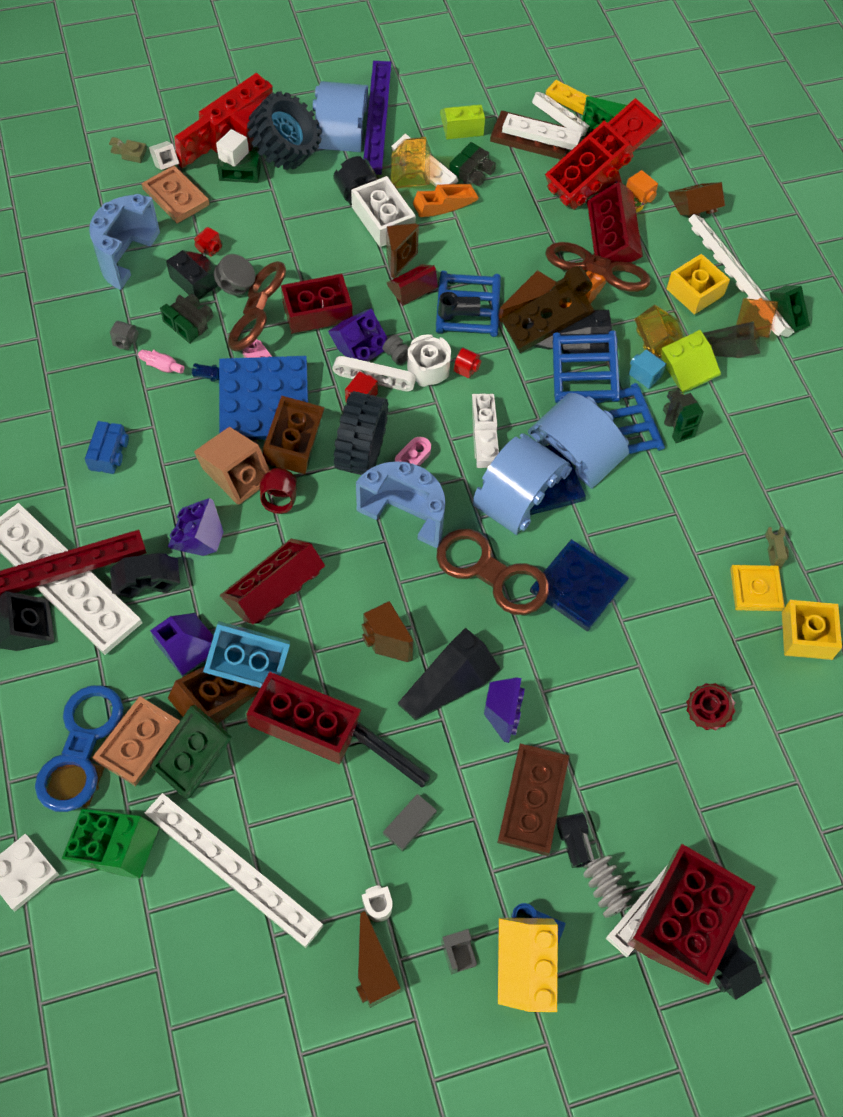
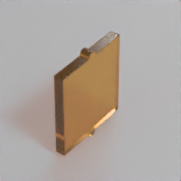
[734,298,778,338]
[47,764,105,808]

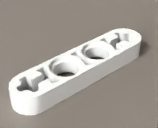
[532,92,589,136]
[332,356,416,391]

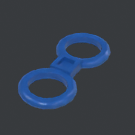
[35,685,124,812]

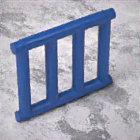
[436,271,501,337]
[553,331,620,403]
[594,383,665,454]

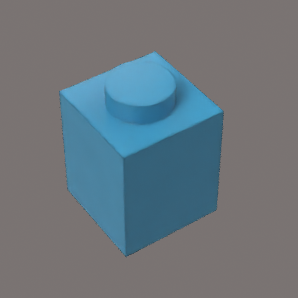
[629,349,666,389]

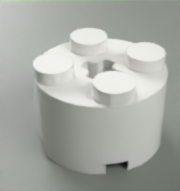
[407,334,451,387]

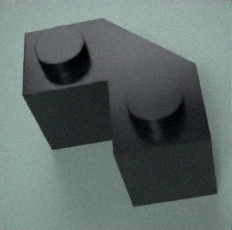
[110,553,180,598]
[714,933,762,1000]

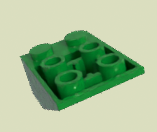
[582,96,627,134]
[61,809,159,879]

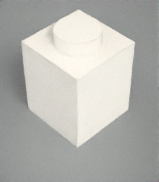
[216,129,249,167]
[149,141,179,170]

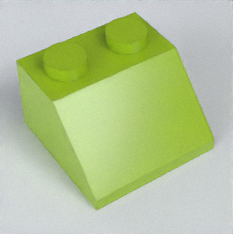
[440,105,485,139]
[661,330,721,394]

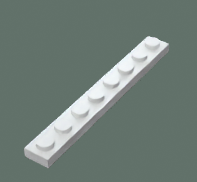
[689,214,794,337]
[144,793,323,948]

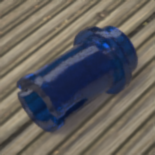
[192,363,219,382]

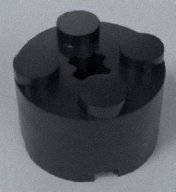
[333,156,379,205]

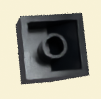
[166,250,218,301]
[0,591,54,651]

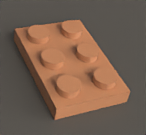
[141,165,210,223]
[92,696,180,787]

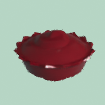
[686,683,735,731]

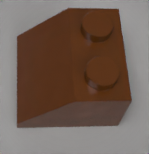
[668,182,725,218]
[361,601,413,662]

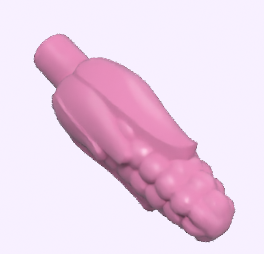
[138,349,185,374]

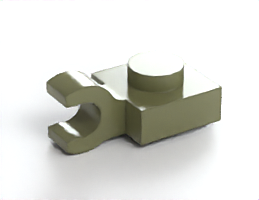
[109,137,147,163]
[765,527,789,569]

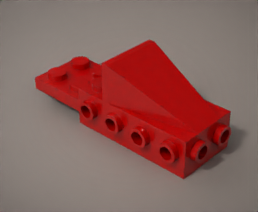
[174,73,273,169]
[545,98,663,210]

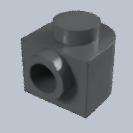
[110,320,138,350]

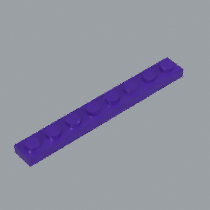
[363,60,391,175]

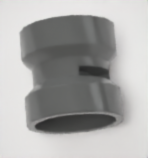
[383,335,409,365]

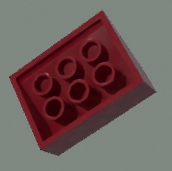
[627,844,755,985]

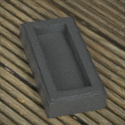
[383,794,437,851]

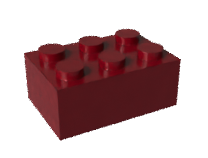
[281,273,353,334]

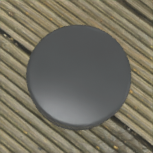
[214,254,256,296]

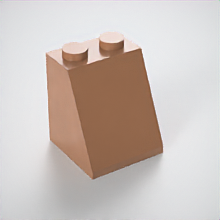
[194,427,270,505]

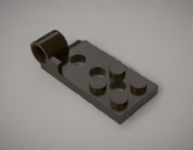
[501,266,595,353]

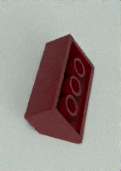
[587,181,643,263]
[220,538,325,625]
[246,671,361,765]

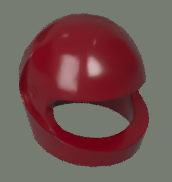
[260,468,297,514]

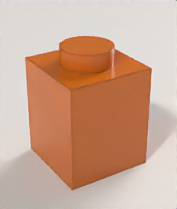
[626,170,658,205]

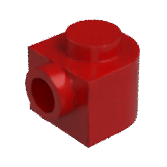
[194,227,222,257]
[454,348,481,378]

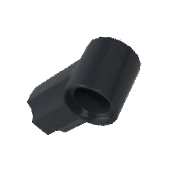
[438,292,481,320]
[556,812,594,868]

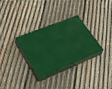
[150,705,232,799]

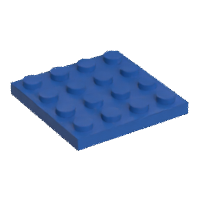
[219,356,308,440]

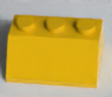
[498,918,558,1012]

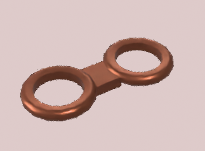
[545,242,650,292]
[228,261,286,351]
[436,529,549,615]

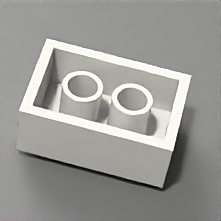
[351,176,416,247]

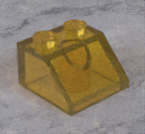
[391,137,431,188]
[634,304,684,358]

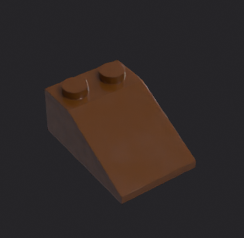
[263,395,325,475]
[168,666,260,724]

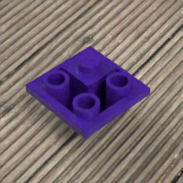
[328,308,388,362]
[168,498,224,556]
[150,613,214,677]
[484,677,525,743]

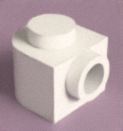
[362,885,392,922]

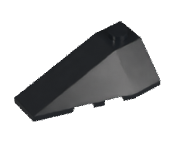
[524,310,612,354]
[398,628,500,720]

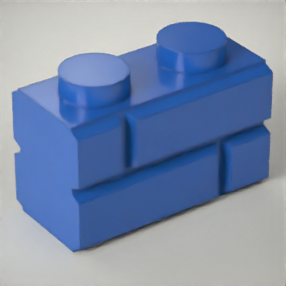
[85,421,129,474]

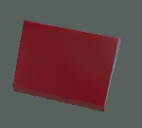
[387,264,438,306]

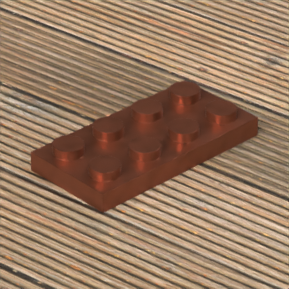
[490,110,567,160]
[497,743,569,856]

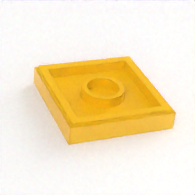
[730,565,785,611]

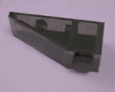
[703,322,760,358]

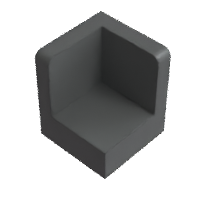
[441,929,477,975]

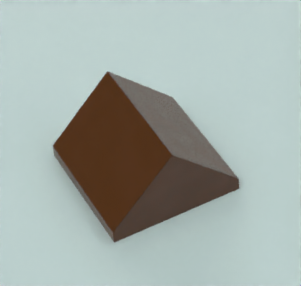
[386,223,419,278]

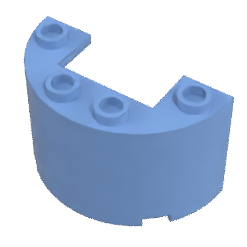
[313,81,369,152]
[89,194,160,290]
[528,393,629,489]
[473,433,572,535]
[356,461,445,548]

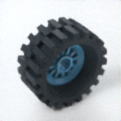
[247,91,322,170]
[334,391,389,475]

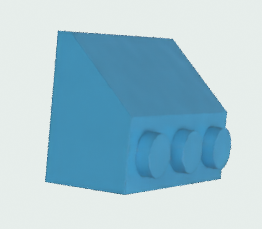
[203,621,290,688]

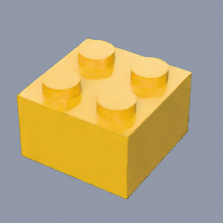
[666,254,730,315]
[782,600,842,660]

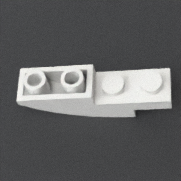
[472,394,499,468]

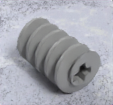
[583,855,633,918]

